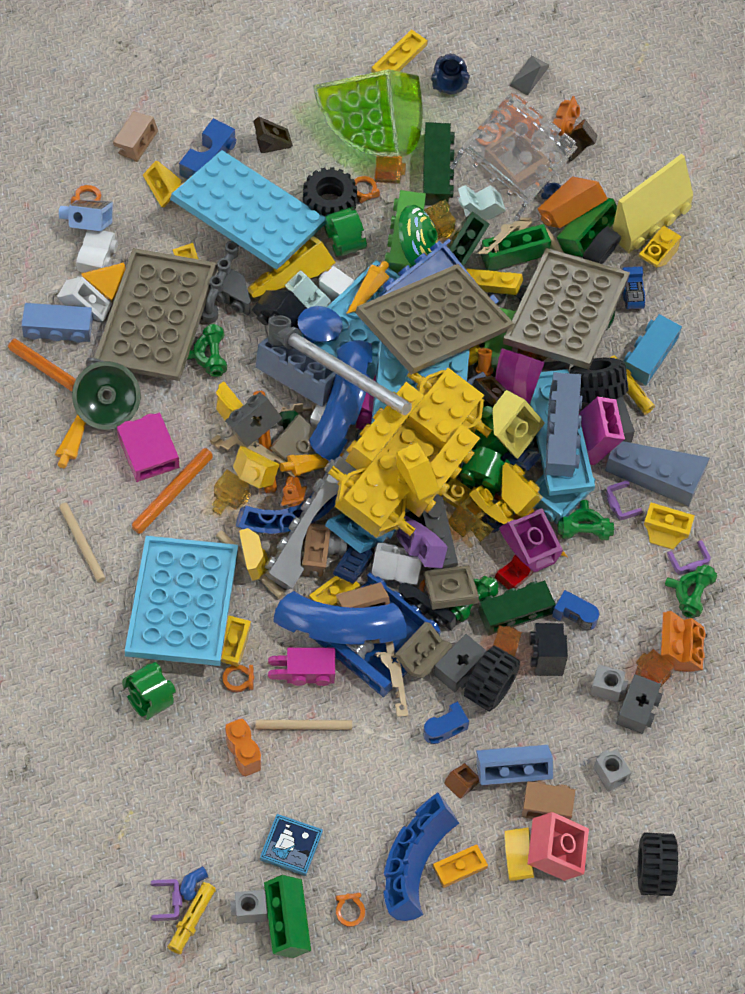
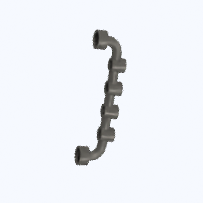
[201,241,239,323]

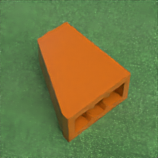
[538,176,608,228]

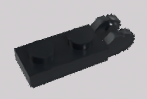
[398,582,456,631]

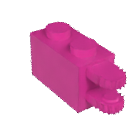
[268,648,335,686]

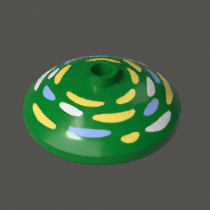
[399,205,438,267]

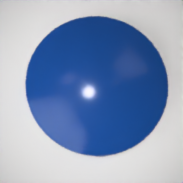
[298,306,342,343]

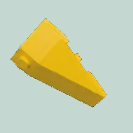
[247,236,336,298]

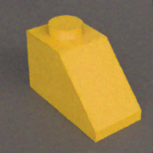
[397,442,440,502]
[233,446,280,489]

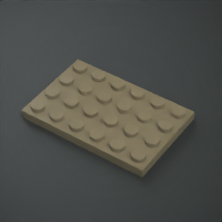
[94,248,218,381]
[503,248,630,370]
[355,264,514,374]

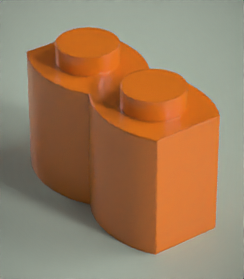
[225,718,261,777]

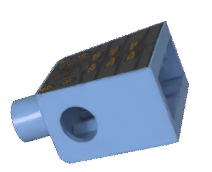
[59,200,113,231]

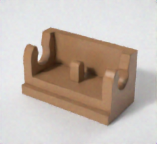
[113,111,158,162]
[302,523,331,577]

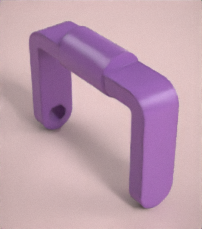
[606,480,643,520]
[667,540,711,575]
[151,879,182,921]

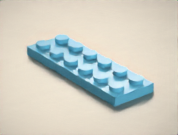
[530,369,595,496]

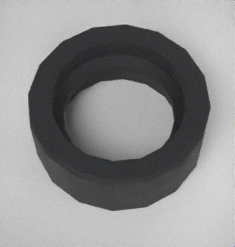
[583,226,621,264]

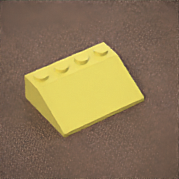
[613,154,693,253]

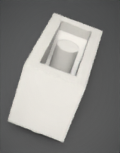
[57,277,112,322]

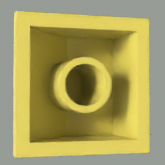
[493,390,545,459]

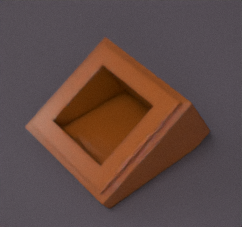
[444,763,480,799]

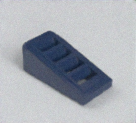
[500,448,541,471]
[333,546,374,584]

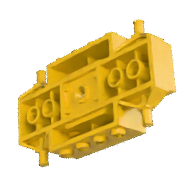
[328,368,492,538]

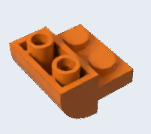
[661,611,706,672]

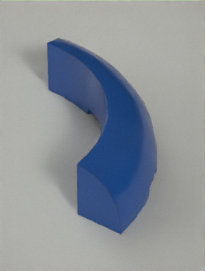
[309,340,372,461]
[236,472,337,534]
[273,591,407,645]
[383,792,460,921]

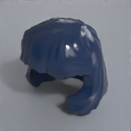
[431,53,470,95]

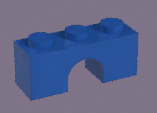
[179,118,237,180]

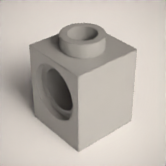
[590,664,628,702]
[594,749,632,792]
[230,890,267,924]

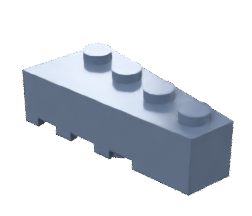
[256,337,336,407]
[545,372,582,477]
[605,441,710,507]

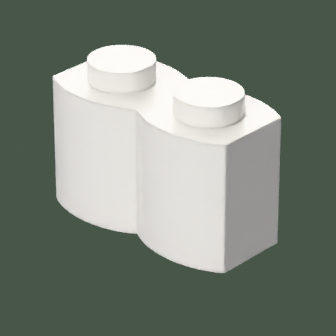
[76,230,118,273]
[371,543,422,585]

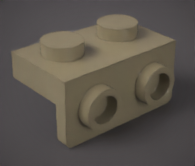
[395,622,452,678]

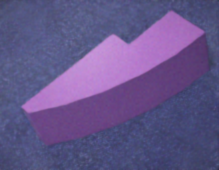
[396,515,448,568]

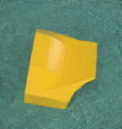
[216,381,243,420]
[644,502,695,550]
[239,528,268,581]
[221,615,251,667]

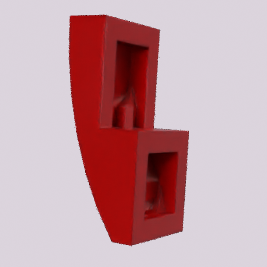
[494,554,534,590]

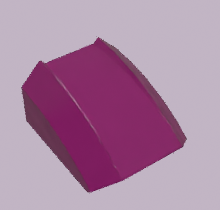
[496,348,544,405]
[499,508,563,572]

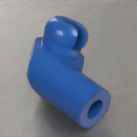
[180,866,208,901]

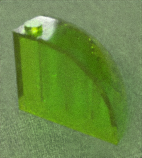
[313,69,423,157]

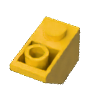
[639,225,682,268]
[502,463,543,517]

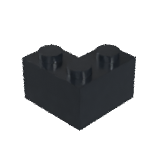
[252,290,307,329]
[529,623,568,676]

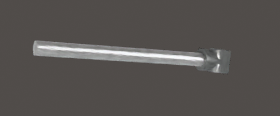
[268,316,412,415]

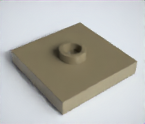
[270,414,318,479]
[424,565,479,610]

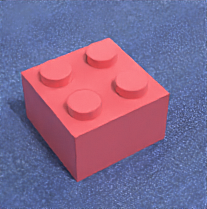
[528,812,589,881]

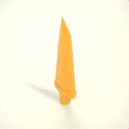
[346,261,389,314]
[55,414,86,469]
[279,453,344,476]

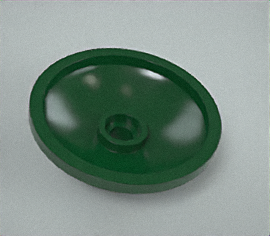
[72,361,141,430]

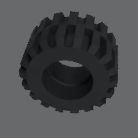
[303,167,357,226]
[569,357,629,403]
[464,645,520,712]
[637,832,678,896]

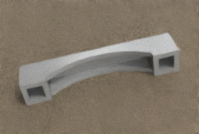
[264,456,356,590]

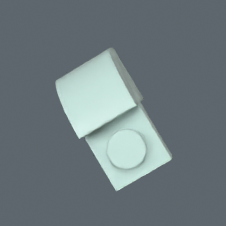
[458,185,506,220]
[285,270,331,308]

